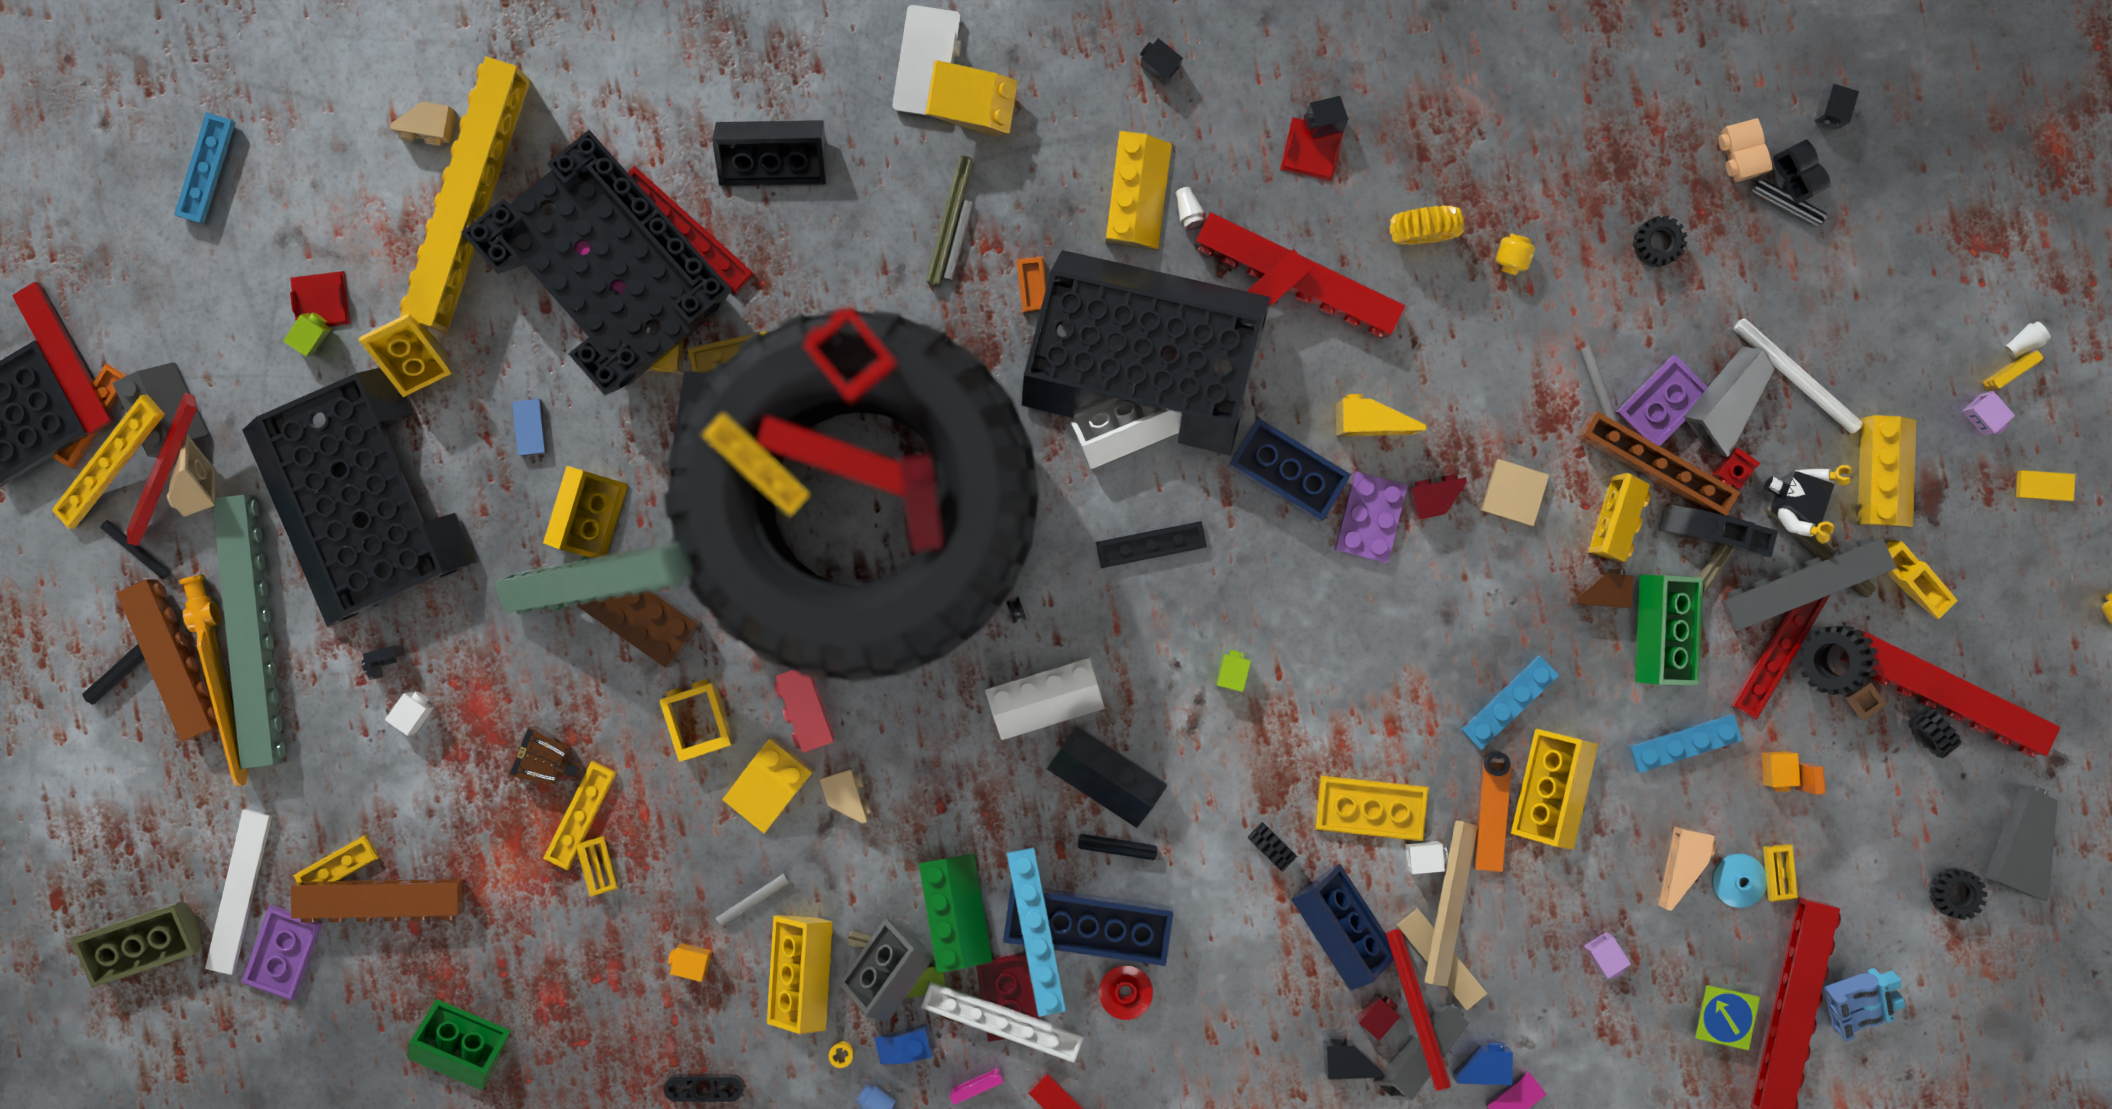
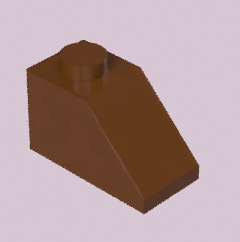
[1570,569,1634,608]

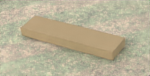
[1397,908,1487,1011]

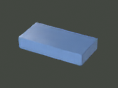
[512,399,547,456]

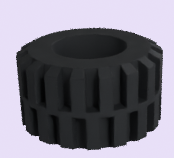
[1798,625,1879,695]

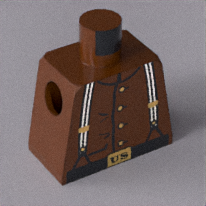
[510,725,581,785]

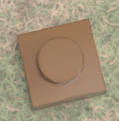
[1845,682,1887,720]

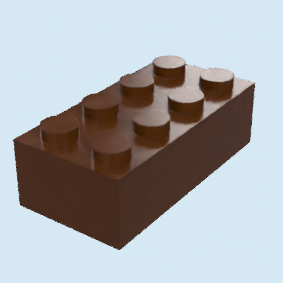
[576,590,702,668]

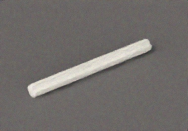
[1733,318,1863,433]

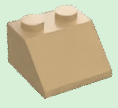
[167,434,216,517]

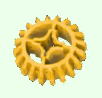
[1390,205,1464,245]

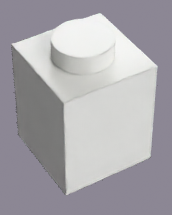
[385,691,434,735]
[1405,841,1448,874]

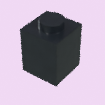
[1140,38,1183,85]
[1814,84,1859,130]
[1303,96,1349,139]

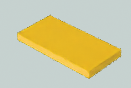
[1314,775,1429,841]

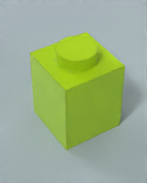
[283,313,332,357]
[1215,650,1251,692]

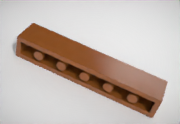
[1576,411,1740,516]
[116,579,219,742]
[291,879,464,923]

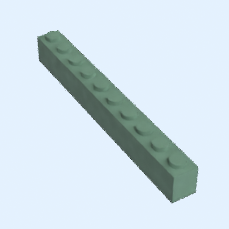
[213,494,285,769]
[493,542,693,615]

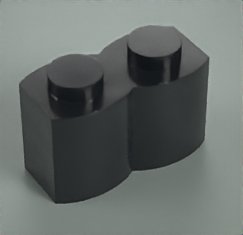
[1773,139,1831,204]

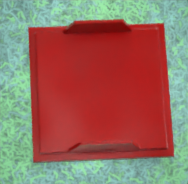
[1280,117,1344,182]
[290,271,351,327]

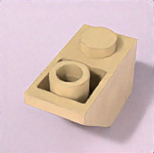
[390,101,457,146]
[820,767,872,823]

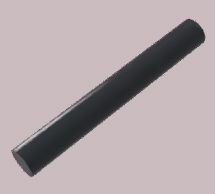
[100,520,171,580]

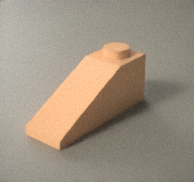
[1658,826,1716,911]

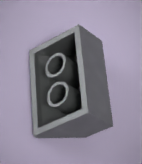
[112,362,210,458]
[838,918,934,1023]

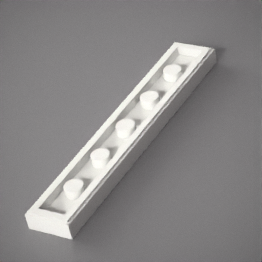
[205,809,272,975]
[921,981,1084,1063]

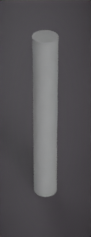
[943,200,973,281]
[1580,345,1618,422]
[716,873,790,927]

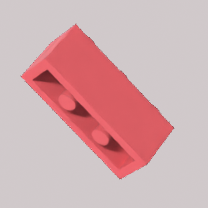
[773,670,836,753]

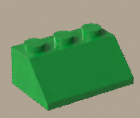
[407,999,511,1091]

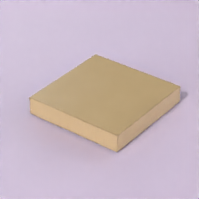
[1480,459,1549,527]

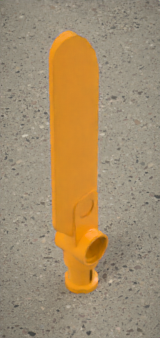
[179,574,248,787]

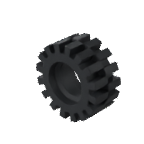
[1633,215,1687,267]
[1907,707,1962,759]
[1247,822,1298,872]
[1929,868,1988,920]

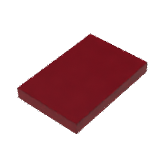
[976,952,1040,1042]

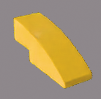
[1886,539,1958,619]

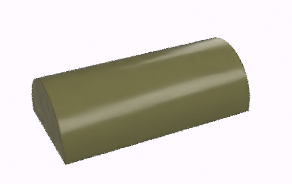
[70,901,201,988]

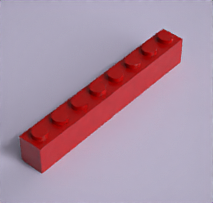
[1194,212,1405,339]
[1840,631,2061,758]
[1750,897,1841,1109]

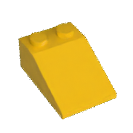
[925,60,1018,136]
[359,314,452,397]
[1335,394,1426,436]
[722,737,815,833]

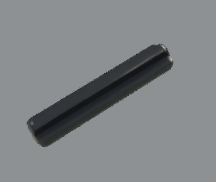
[1751,178,1827,226]
[82,644,145,705]
[1078,834,1158,860]

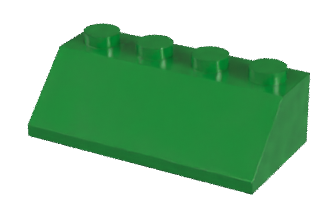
[1635,575,1703,686]
[919,853,993,973]

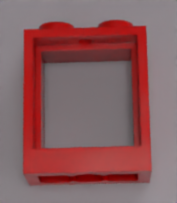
[803,306,898,403]

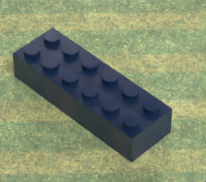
[1003,883,1174,966]

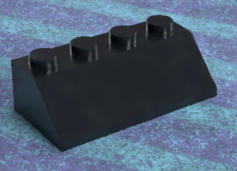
[712,120,826,186]
[1047,724,1168,828]

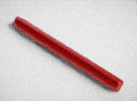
[1386,929,1451,1091]

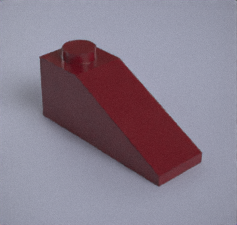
[899,456,942,551]

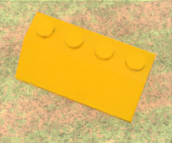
[1105,131,1172,250]
[1857,415,1917,527]
[1511,728,1599,850]
[767,915,833,1034]

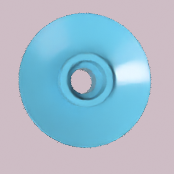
[1712,854,1767,908]

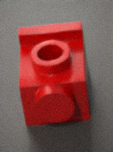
[1711,448,1760,490]

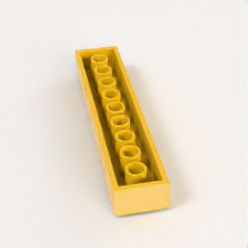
[400,56,531,334]

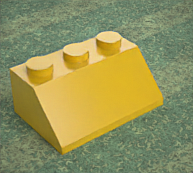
[543,466,628,558]
[1588,473,1651,563]

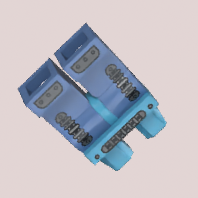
[1824,968,1905,1042]

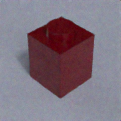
[1355,993,1401,1041]

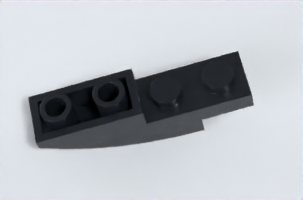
[1660,504,1778,557]

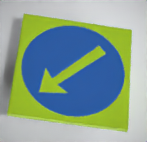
[1695,985,1760,1050]

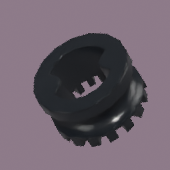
[1006,597,1027,623]
[1483,751,1511,776]

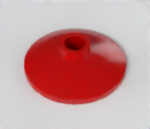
[1099,965,1153,1020]

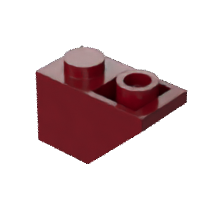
[1408,474,1467,521]

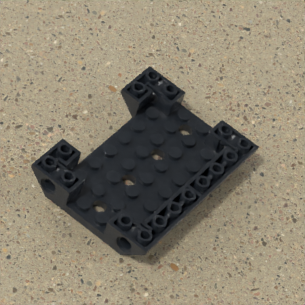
[461,130,732,396]
[1021,250,1271,456]
[242,368,477,627]

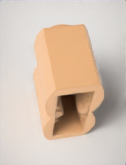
[1719,118,1772,182]

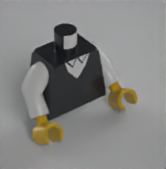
[1764,465,1852,543]

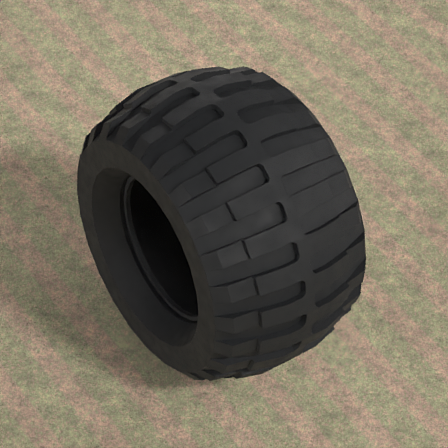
[664,307,1039,682]

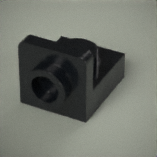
[362,645,405,680]

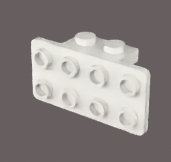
[892,5,961,117]

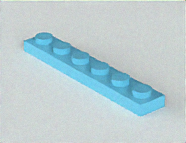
[1007,847,1066,1016]

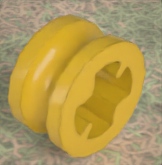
[828,1041,854,1068]

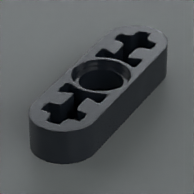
[664,1074,745,1102]

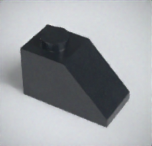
[1323,1036,1383,1080]

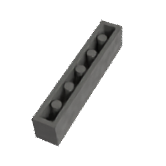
[1721,536,1896,631]

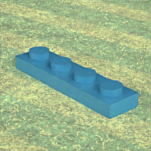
[174,112,236,224]
[1461,656,1559,750]
[1628,714,1742,773]

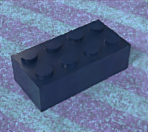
[1227,418,1352,522]

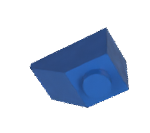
[874,1024,934,1064]
[1452,1042,1513,1085]

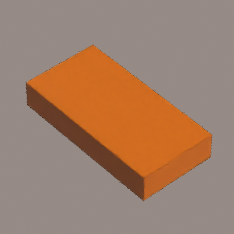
[1016,257,1047,314]
[1795,762,1826,795]

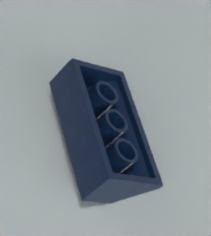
[1291,864,1394,991]

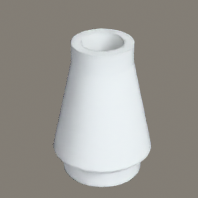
[1176,187,1206,229]
[2005,321,2051,359]

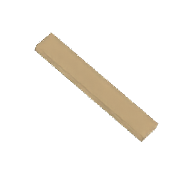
[1424,820,1478,986]

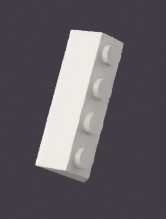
[1068,397,1182,469]
[985,657,1105,740]

